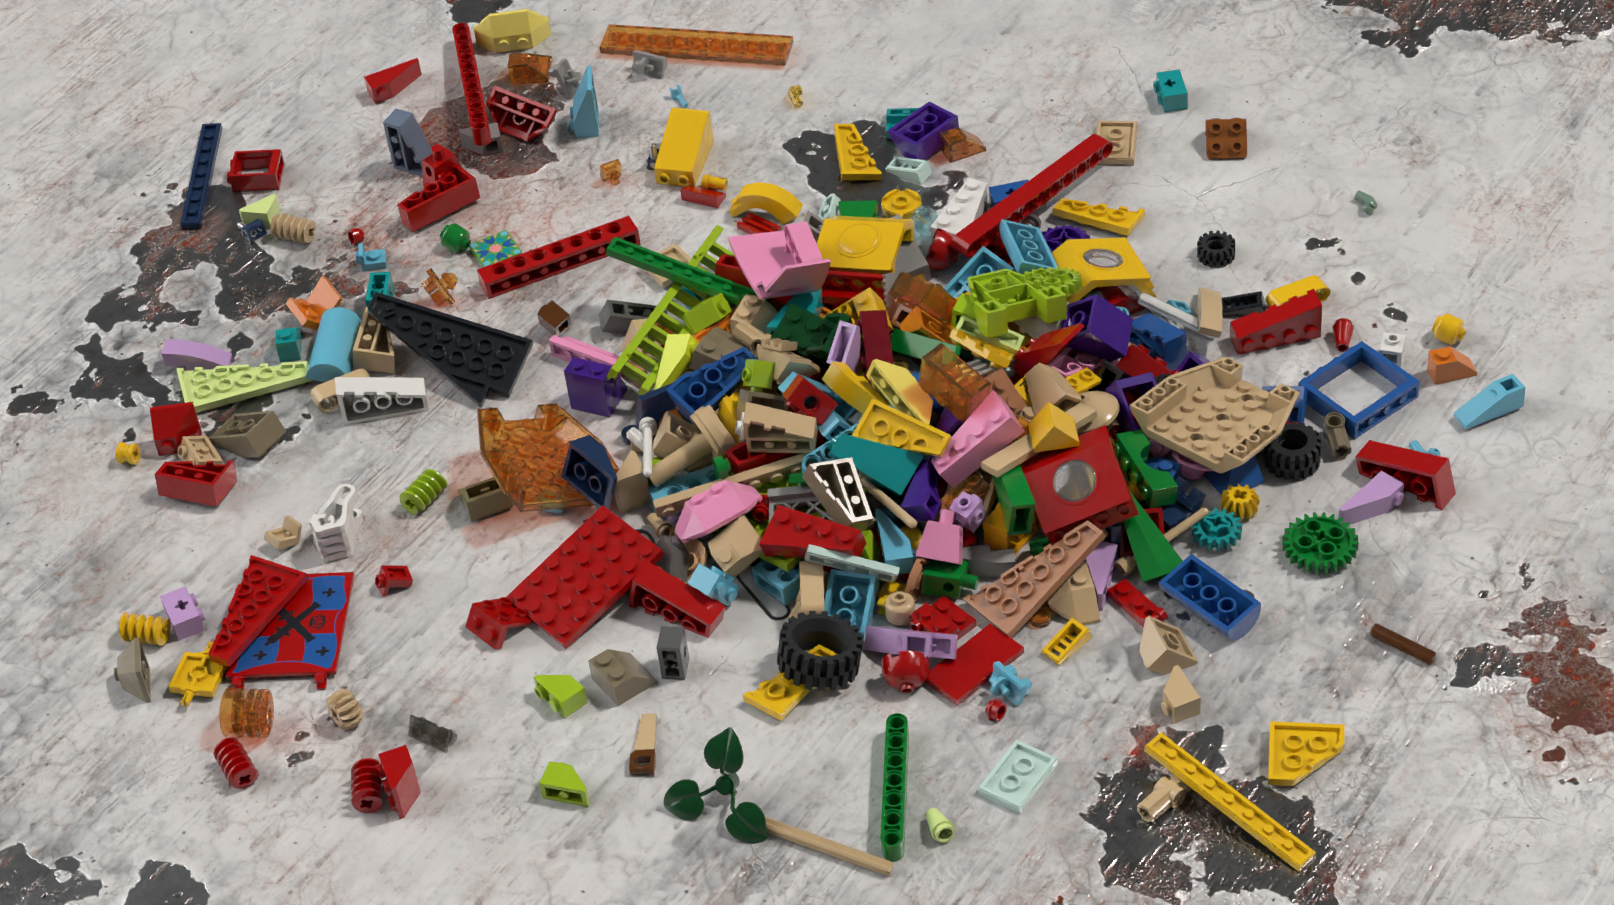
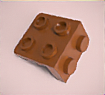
[1205,118,1247,159]

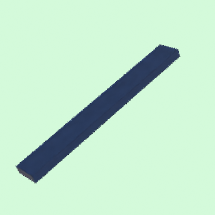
[181,123,223,230]

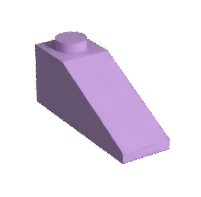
[1339,471,1404,524]
[1085,542,1118,610]

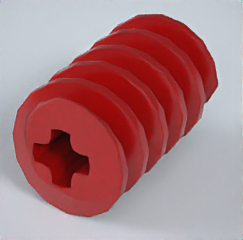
[213,737,259,789]
[351,758,382,813]

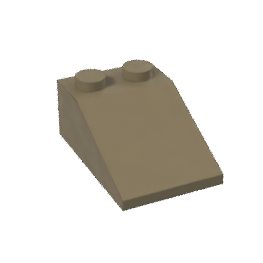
[689,326,751,371]
[208,411,286,458]

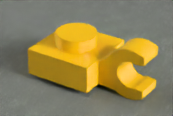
[877,581,906,616]

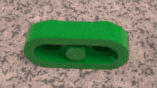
[712,455,732,480]

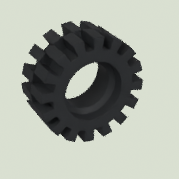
[1197,230,1236,268]

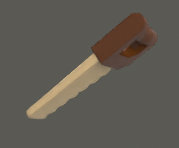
[629,713,657,776]

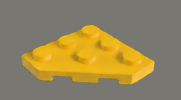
[949,327,1015,369]
[1268,721,1345,786]

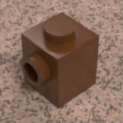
[537,300,572,337]

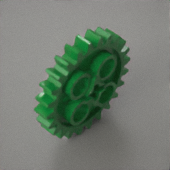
[1282,512,1359,574]

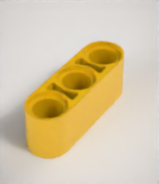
[1265,275,1331,306]

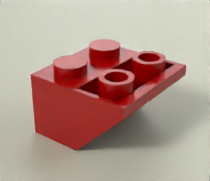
[377,745,421,819]

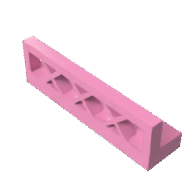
[549,335,626,379]

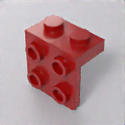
[465,597,533,650]

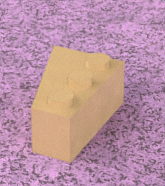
[743,402,818,453]

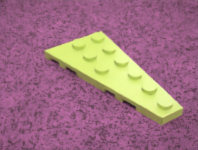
[176,361,313,413]

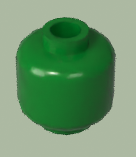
[440,223,471,254]

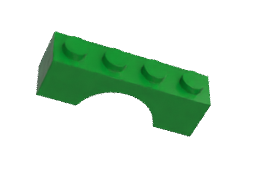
[1113,430,1178,508]

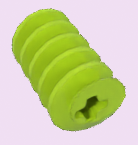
[399,469,448,515]

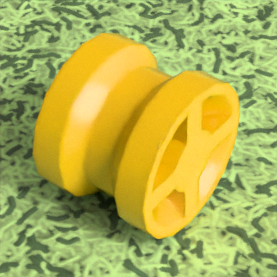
[115,442,140,465]

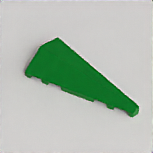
[1123,492,1183,584]

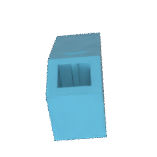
[1453,374,1526,429]

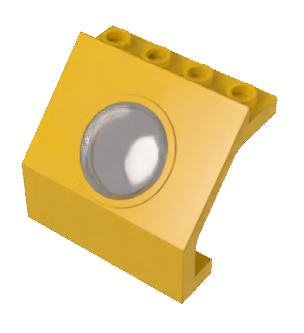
[1052,237,1157,304]

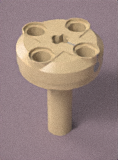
[649,405,737,488]

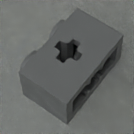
[656,626,690,680]

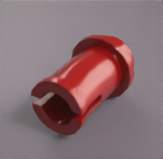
[752,494,769,522]

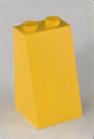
[654,107,714,187]

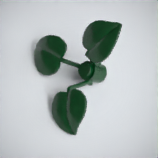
[663,727,769,843]

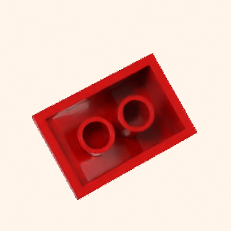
[1011,323,1084,377]

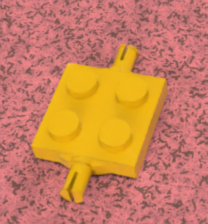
[168,641,227,707]

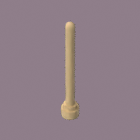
[858,474,917,528]
[1115,508,1209,577]

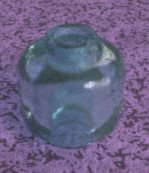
[912,206,938,236]

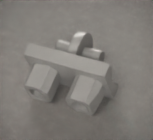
[632,50,668,77]
[548,59,582,98]

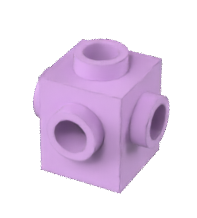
[949,491,987,533]

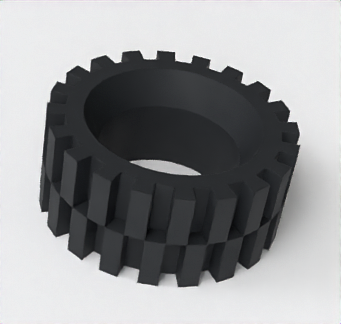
[777,611,863,691]

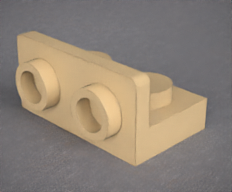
[178,436,223,465]

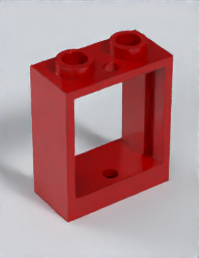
[227,149,285,192]

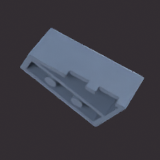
[383,108,432,177]

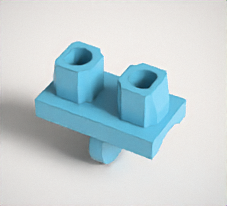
[988,661,1032,706]

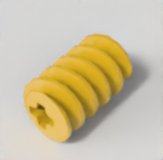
[119,612,171,646]

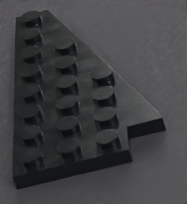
[367,292,533,407]

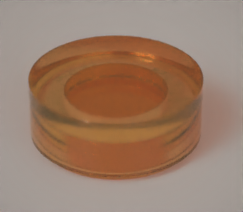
[1029,605,1052,628]

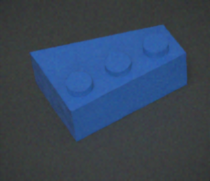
[1129,313,1188,371]

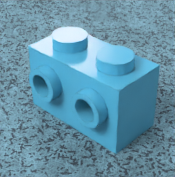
[688,563,741,606]

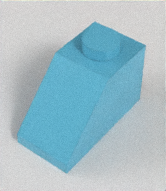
[817,411,851,440]

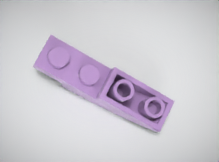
[865,626,958,659]

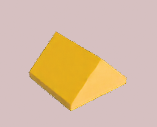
[1028,402,1080,453]

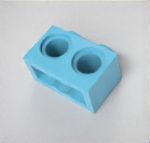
[752,559,800,606]

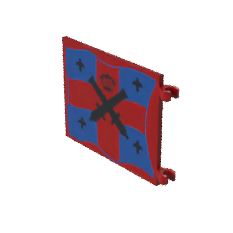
[226,572,354,693]

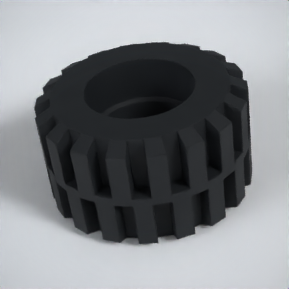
[1264,421,1321,480]

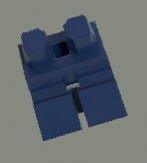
[1140,476,1206,542]

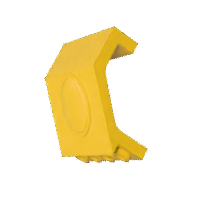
[817,216,914,288]

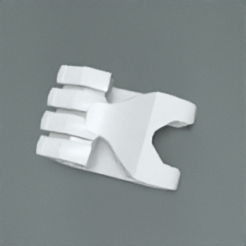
[310,484,363,563]

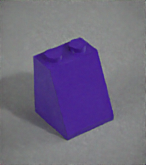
[1061,294,1133,362]
[564,357,628,418]

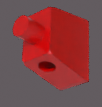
[422,144,461,187]

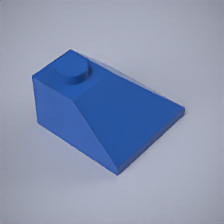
[1203,455,1264,495]

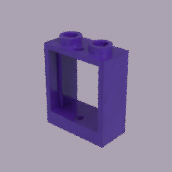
[1105,372,1157,435]

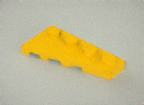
[743,645,837,721]

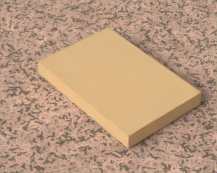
[1096,120,1138,165]

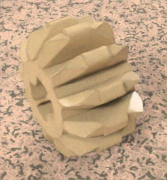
[326,688,364,730]

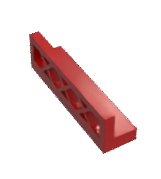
[821,270,886,305]

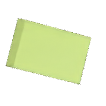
[239,193,280,229]

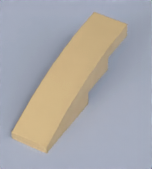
[1196,287,1223,338]

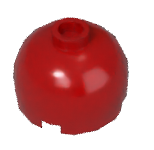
[926,228,960,271]
[881,651,929,693]

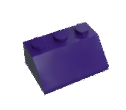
[887,101,960,160]

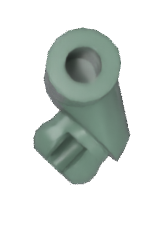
[1354,190,1377,214]

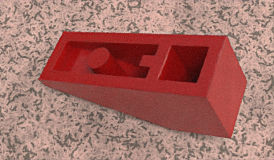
[364,58,422,104]

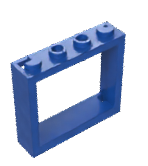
[1298,341,1420,439]

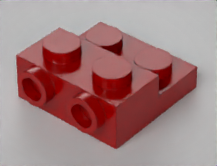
[910,596,977,641]

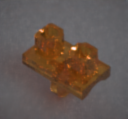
[421,268,458,306]

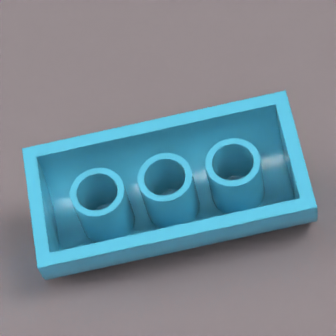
[998,219,1058,274]
[306,307,361,382]

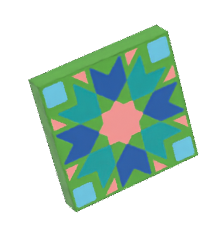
[469,230,522,268]

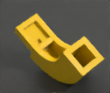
[729,182,803,225]

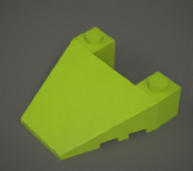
[967,269,1067,338]

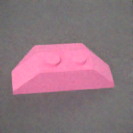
[674,480,762,543]

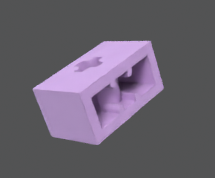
[160,586,205,641]

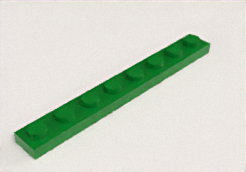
[606,237,769,306]

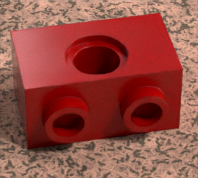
[782,374,838,425]

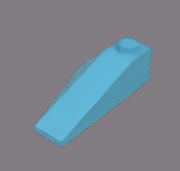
[928,246,1015,319]

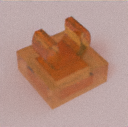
[600,159,622,186]

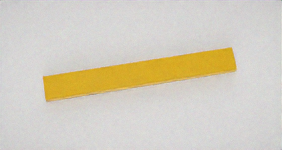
[1144,732,1316,872]

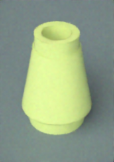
[925,808,955,843]

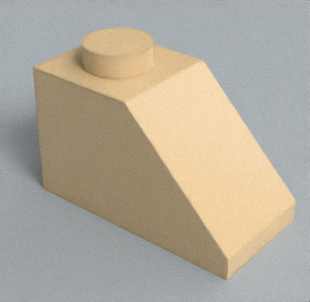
[1161,665,1201,723]

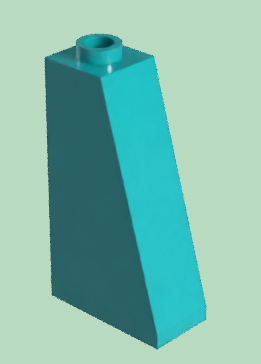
[767,289,823,335]
[827,433,924,498]

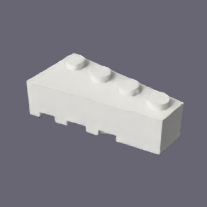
[930,178,988,256]
[335,377,429,425]

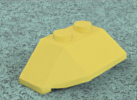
[473,9,551,53]
[866,359,933,425]

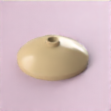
[1077,391,1120,436]

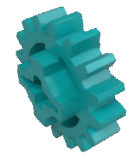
[1192,508,1242,551]

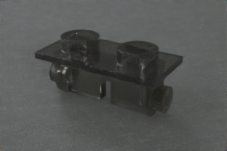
[408,715,457,753]

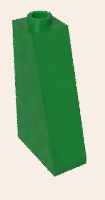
[890,328,973,370]
[992,464,1035,535]

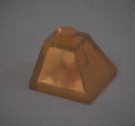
[507,53,552,84]

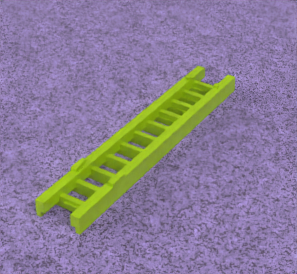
[606,224,735,395]

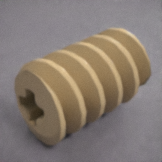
[270,213,316,244]

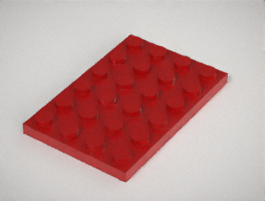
[506,505,664,649]

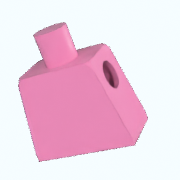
[915,509,963,565]

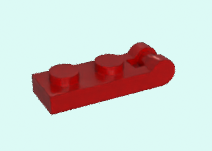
[1107,579,1168,628]

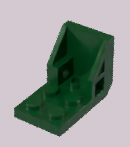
[770,303,853,369]

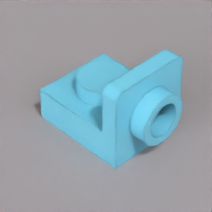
[355,243,387,271]

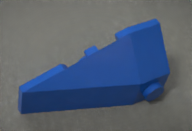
[666,346,759,424]

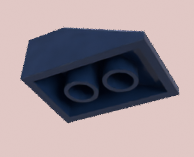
[561,434,618,509]

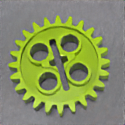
[1023,266,1082,297]

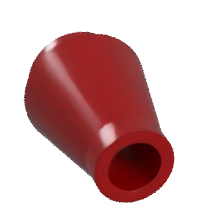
[1332,318,1354,352]

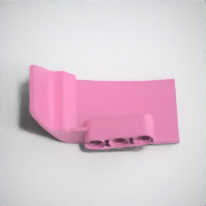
[728,221,831,299]

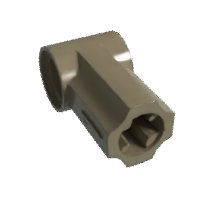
[1323,412,1351,459]

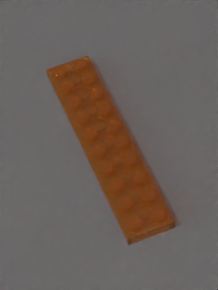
[599,24,794,66]

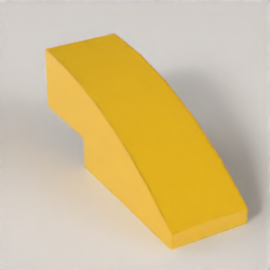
[822,362,889,414]

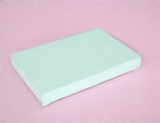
[977,739,1058,814]

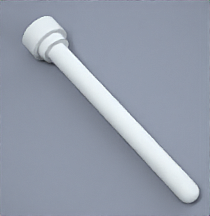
[639,417,657,477]

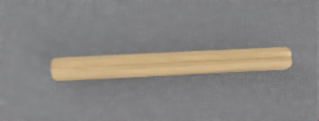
[765,817,893,876]

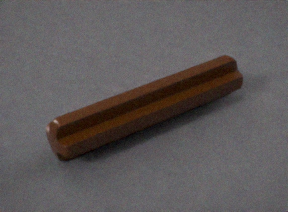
[1370,623,1436,665]

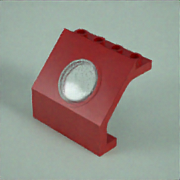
[1021,425,1139,545]

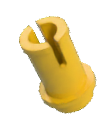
[701,173,728,191]

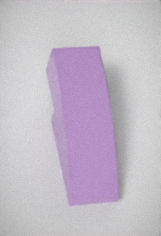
[825,320,860,386]
[161,339,232,371]

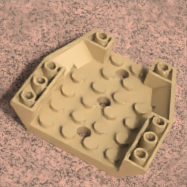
[1130,356,1300,474]

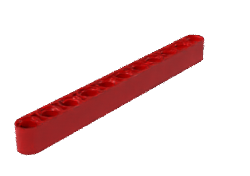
[452,23,492,146]
[951,134,1113,258]

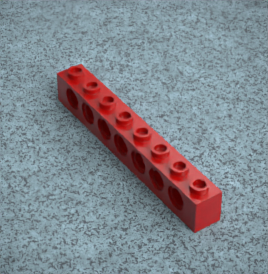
[477,216,641,299]

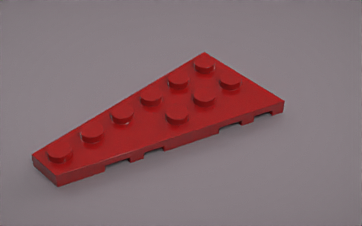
[209,555,308,667]

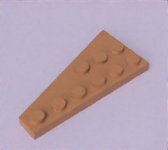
[962,520,1106,638]

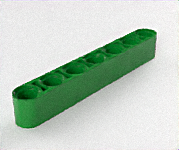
[880,713,909,862]

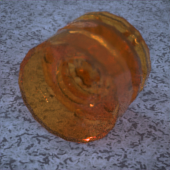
[219,688,274,738]

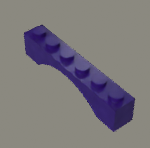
[901,402,974,522]

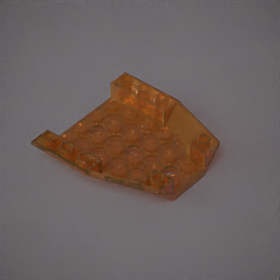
[477,403,619,512]

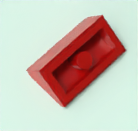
[680,185,726,208]

